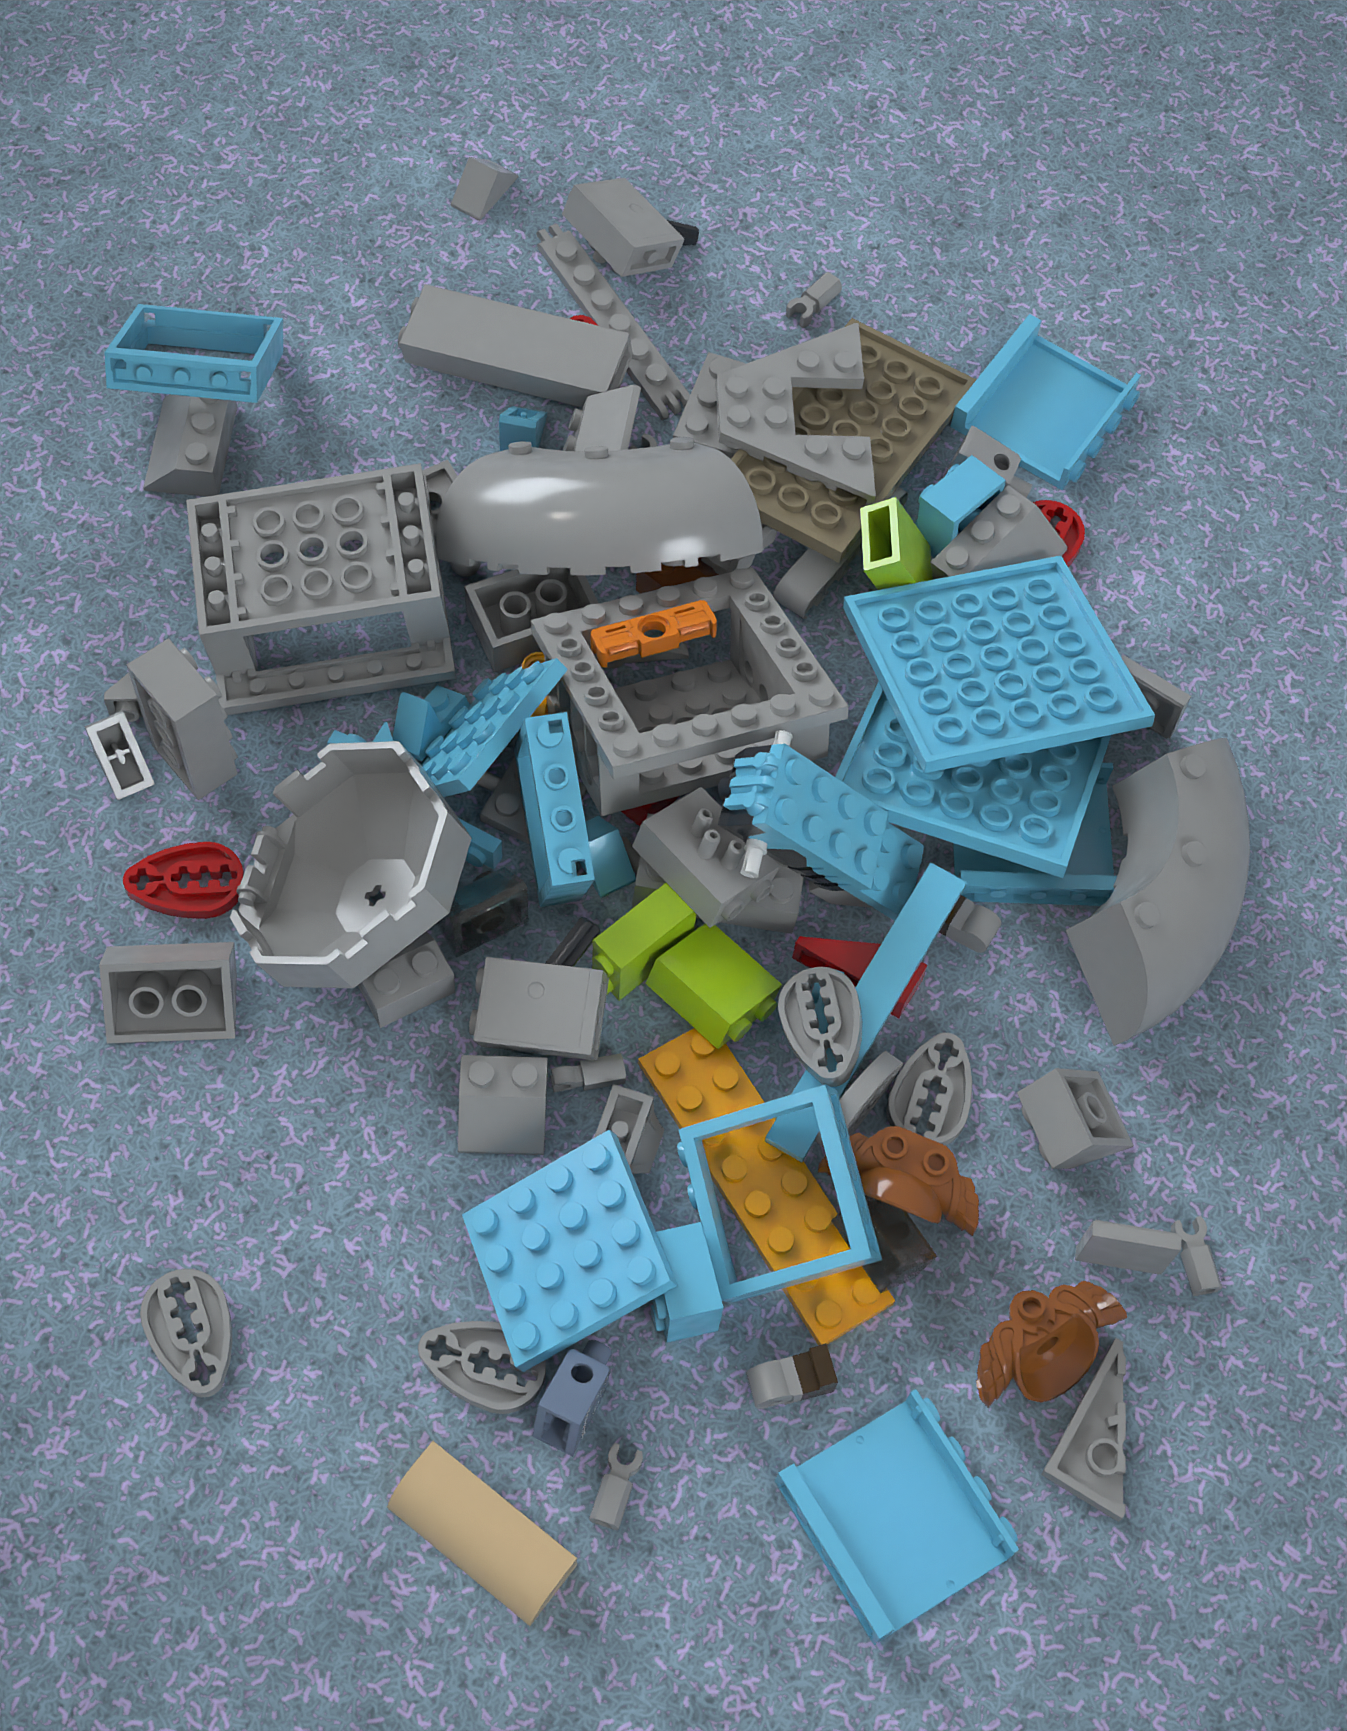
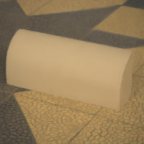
[387,1441,577,1626]

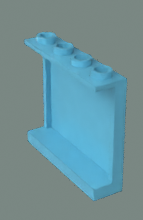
[950,314,1141,490]

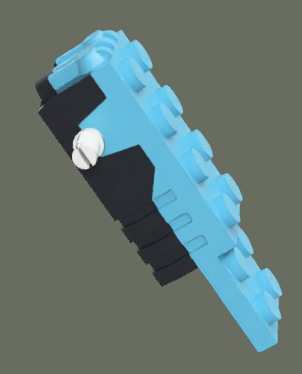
[718,730,924,921]

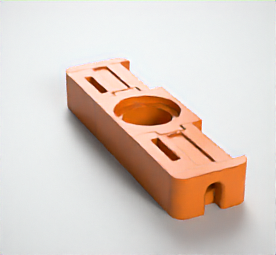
[590,600,717,668]

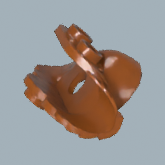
[817,1126,979,1236]
[976,1281,1127,1408]

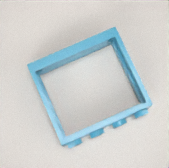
[104,304,284,403]
[514,712,595,907]
[677,1084,882,1302]

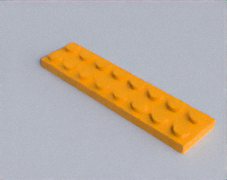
[638,1028,895,1345]

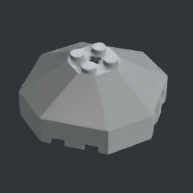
[230,741,472,988]

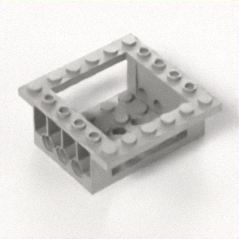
[186,463,457,715]
[531,567,849,816]

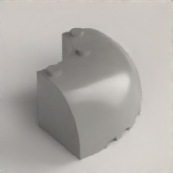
[436,437,763,575]
[1066,738,1250,1046]

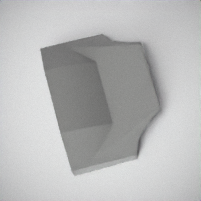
[594,1084,665,1174]

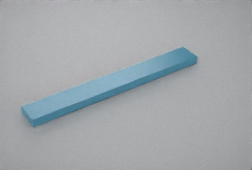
[765,862,967,1162]

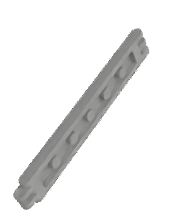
[537,224,690,420]

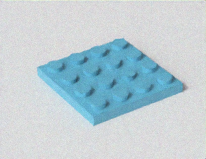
[421,658,568,797]
[462,1129,678,1372]

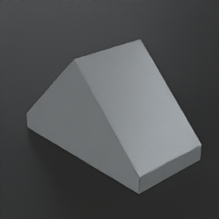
[451,157,518,221]
[84,711,155,800]

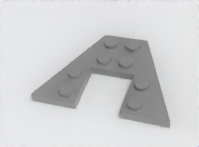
[716,323,876,505]

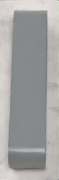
[773,487,909,619]

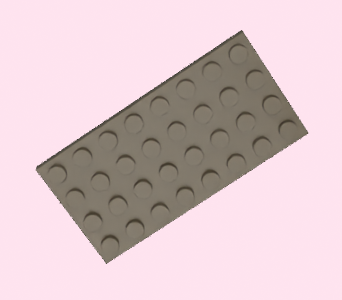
[731,318,977,563]

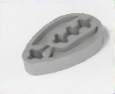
[778,967,863,1087]
[886,1033,972,1146]
[815,1050,903,1148]
[140,1269,233,1398]
[418,1321,546,1414]

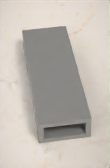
[398,284,633,407]

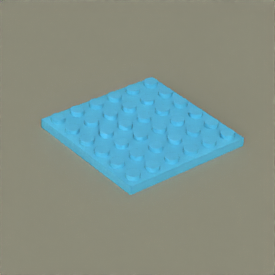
[843,556,1155,774]
[835,681,1111,878]

